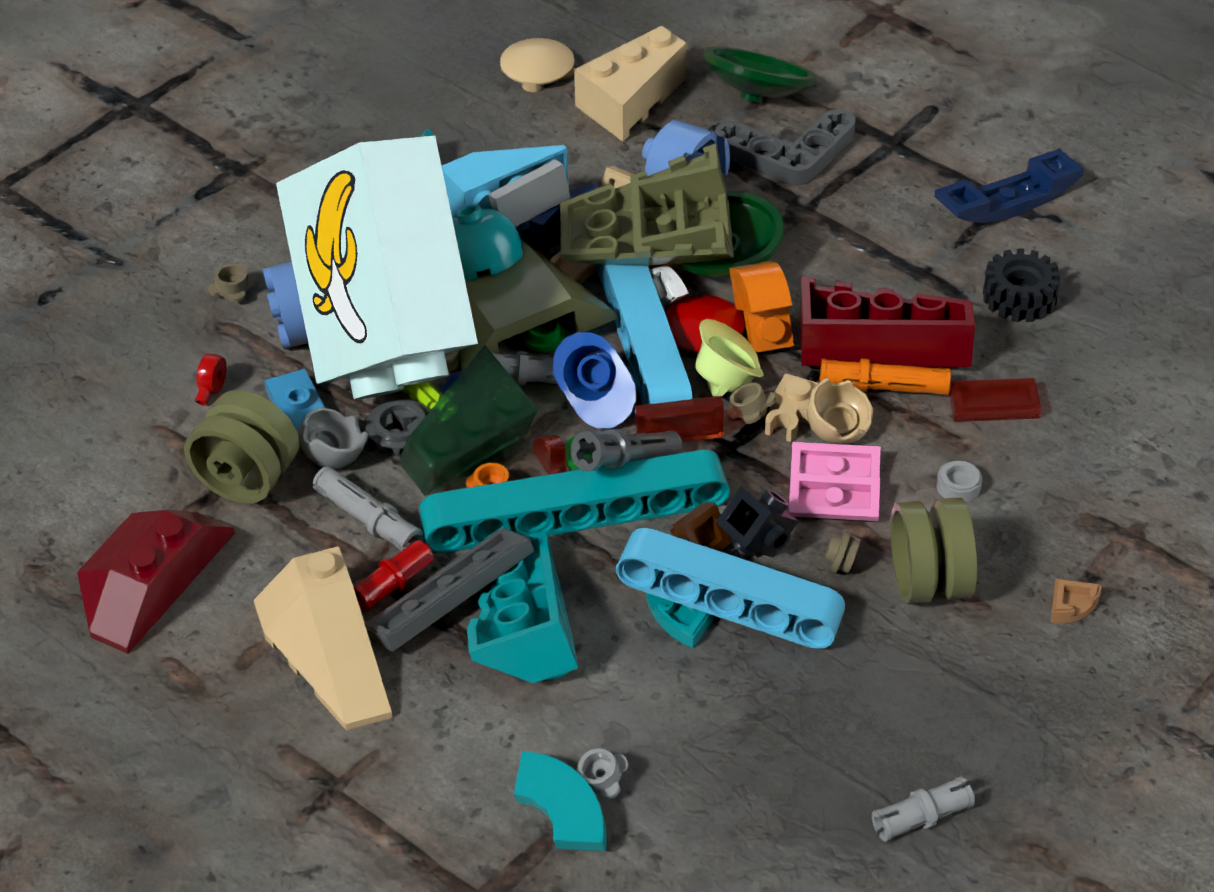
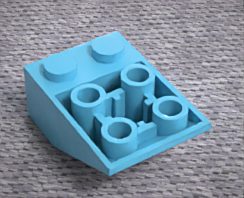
[442,145,568,233]

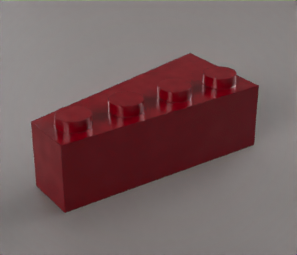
[800,276,975,369]

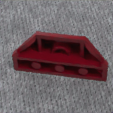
[77,510,235,654]

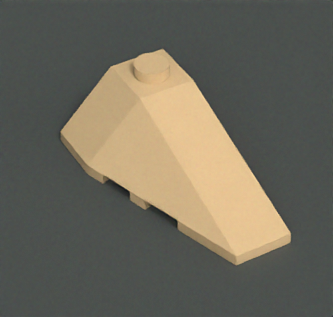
[254,546,392,730]

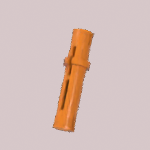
[820,359,951,396]

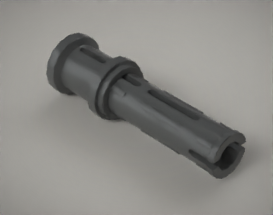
[571,429,683,472]

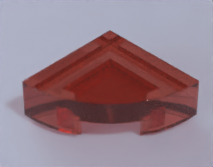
[533,435,566,475]

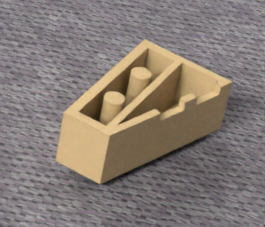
[574,26,686,142]

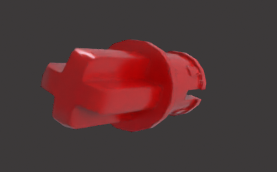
[353,540,434,612]

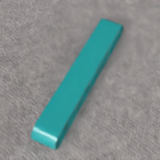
[419,450,730,553]

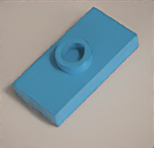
[265,368,325,432]

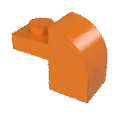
[729,261,794,353]

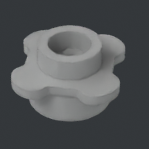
[577,748,629,799]

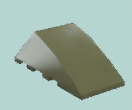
[560,143,734,265]
[459,238,618,383]

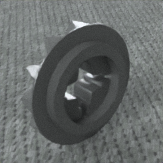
[365,399,435,455]

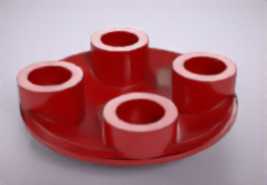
[665,295,745,354]

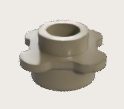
[208,263,257,302]
[727,383,776,424]

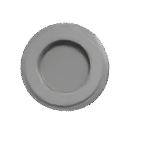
[936,461,982,503]

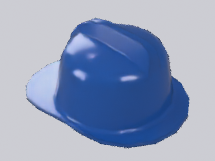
[552,332,636,429]

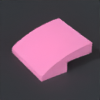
[789,442,881,521]

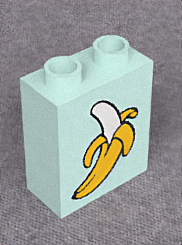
[276,136,478,400]

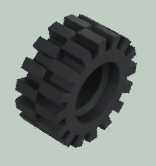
[983,249,1061,322]

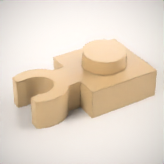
[765,373,819,442]

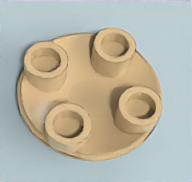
[500,38,574,92]

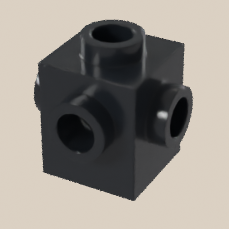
[716,486,799,558]

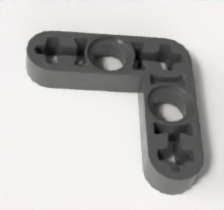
[715,109,856,186]

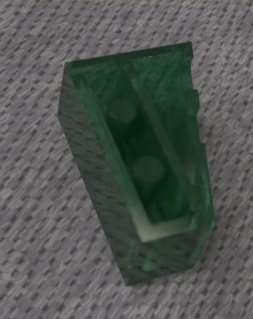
[399,345,538,496]

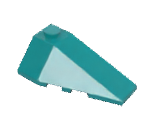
[467,530,578,683]

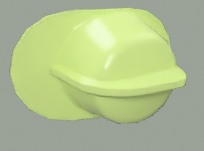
[695,319,764,398]

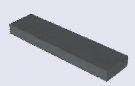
[365,528,534,652]

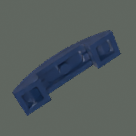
[934,149,1084,223]

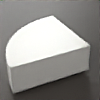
[649,265,688,309]

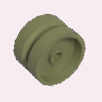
[183,390,300,504]
[890,497,977,604]

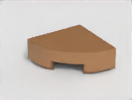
[1050,579,1102,624]

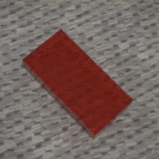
[949,378,1041,422]
[635,396,724,442]

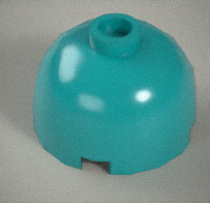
[452,205,523,281]

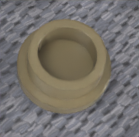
[824,528,861,573]

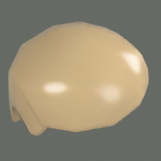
[807,378,873,444]

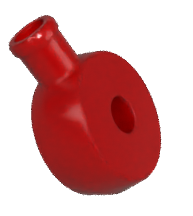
[195,354,227,406]

